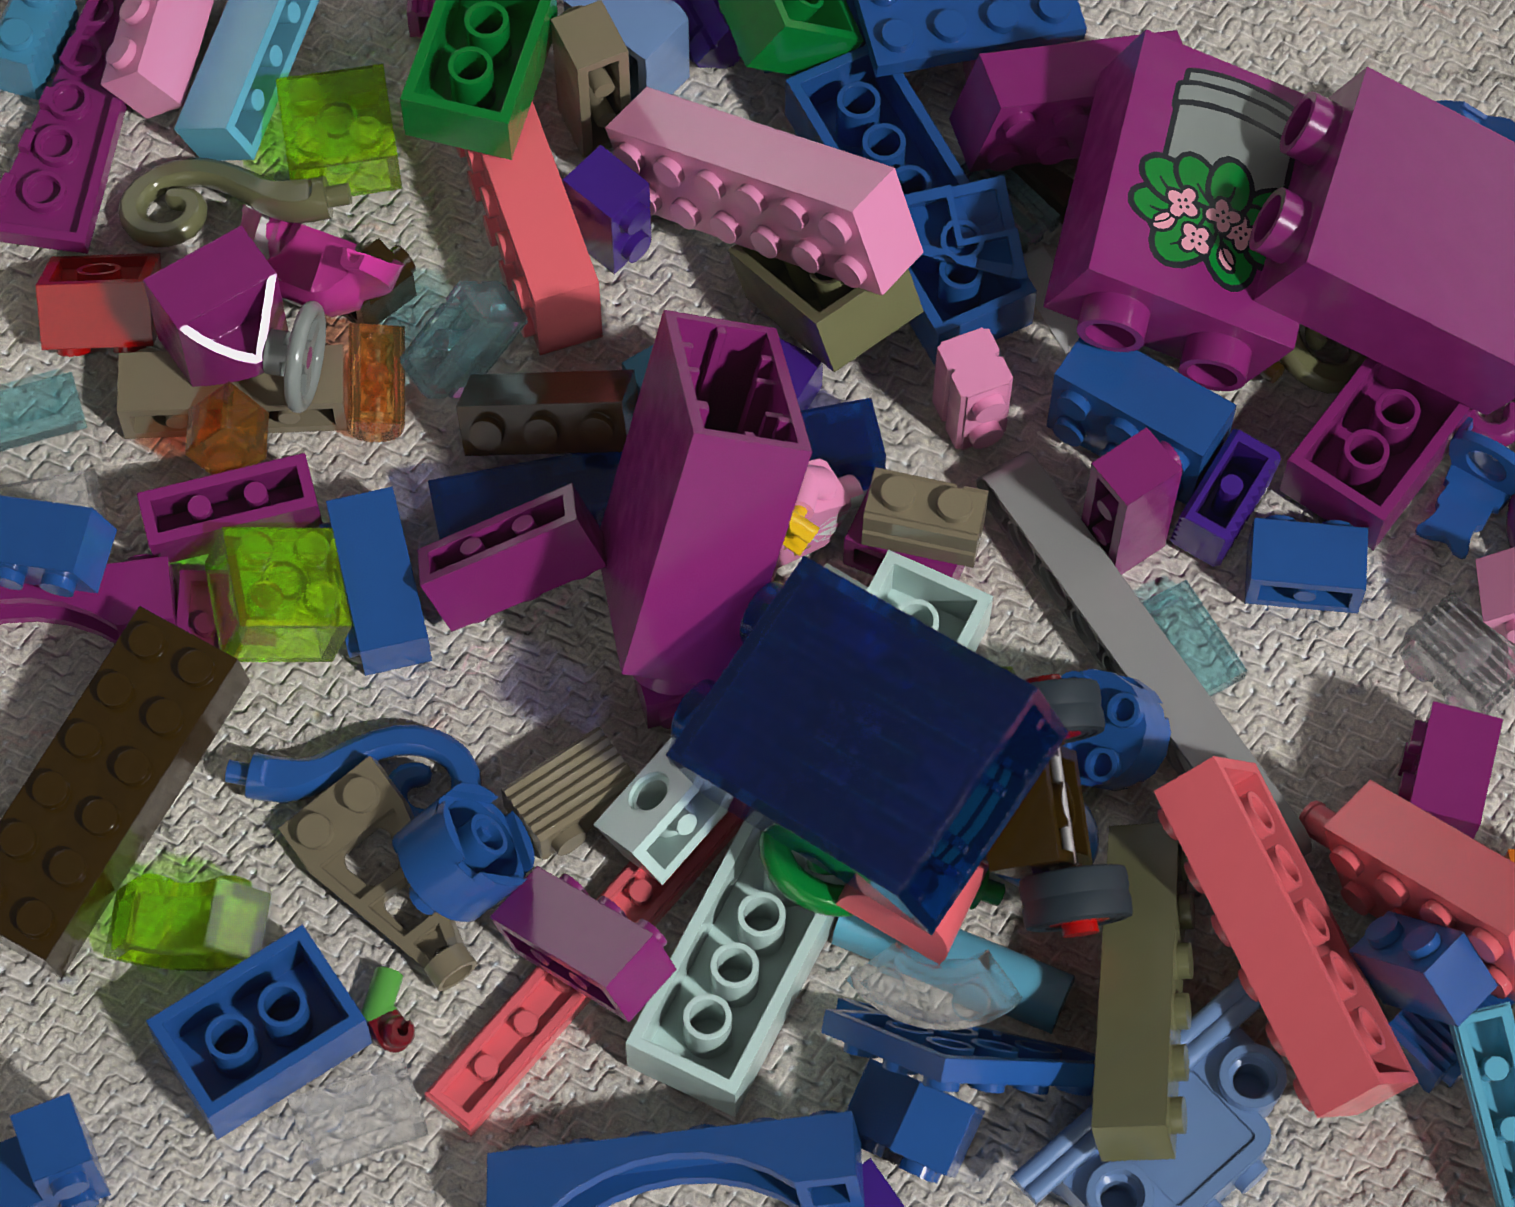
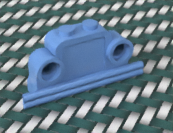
[1010,976,1287,1207]

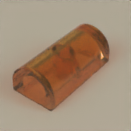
[347,323,405,442]

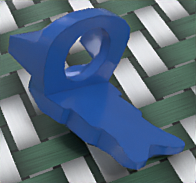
[1415,417,1515,559]

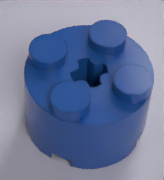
[392,783,535,922]

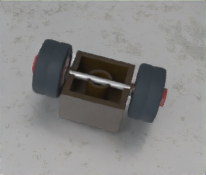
[977,674,1133,938]

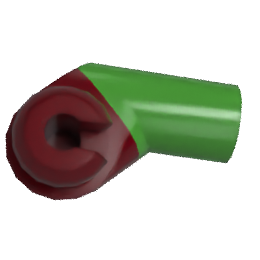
[361,966,415,1053]

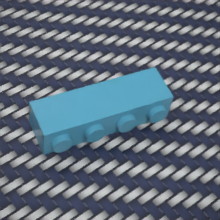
[174,0,319,160]

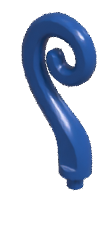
[225,724,482,817]

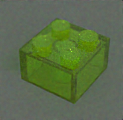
[276,64,402,196]
[205,527,352,662]

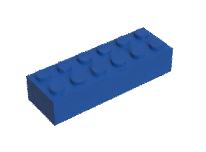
[785,45,1037,366]

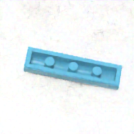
[832,916,1075,1034]
[1449,1002,1515,1207]

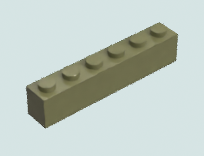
[1091,823,1195,1162]

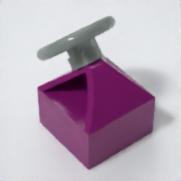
[143,225,326,413]

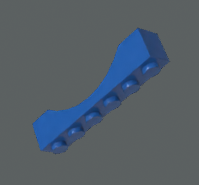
[486,1110,865,1207]

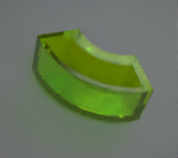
[103,874,271,971]

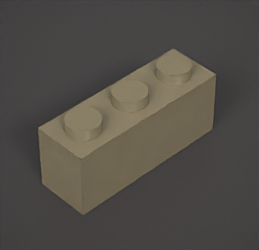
[551,0,631,159]

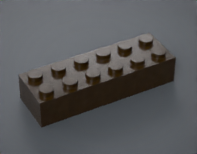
[0,606,250,978]

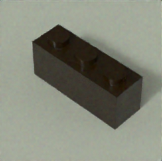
[456,369,638,456]

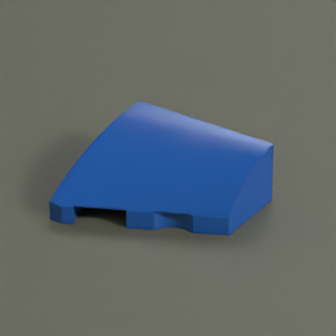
[904,175,1028,280]

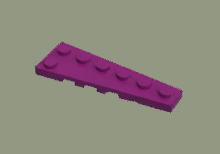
[0,0,127,254]

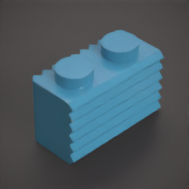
[0,0,80,100]

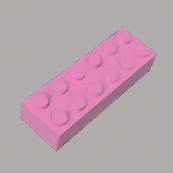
[605,87,923,296]

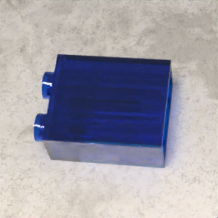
[666,556,1069,935]

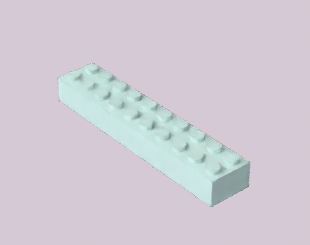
[625,550,993,1117]

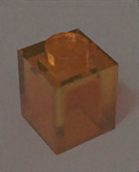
[185,381,269,475]

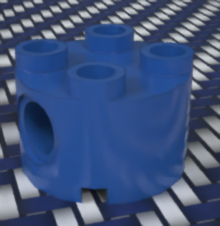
[1061,669,1171,791]

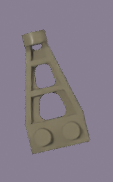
[278,756,477,991]

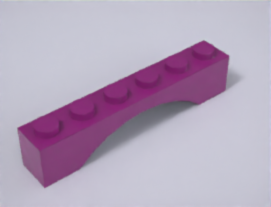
[0,554,178,644]

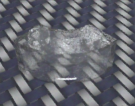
[845,941,1023,1030]

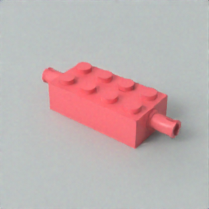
[1299,780,1515,1001]

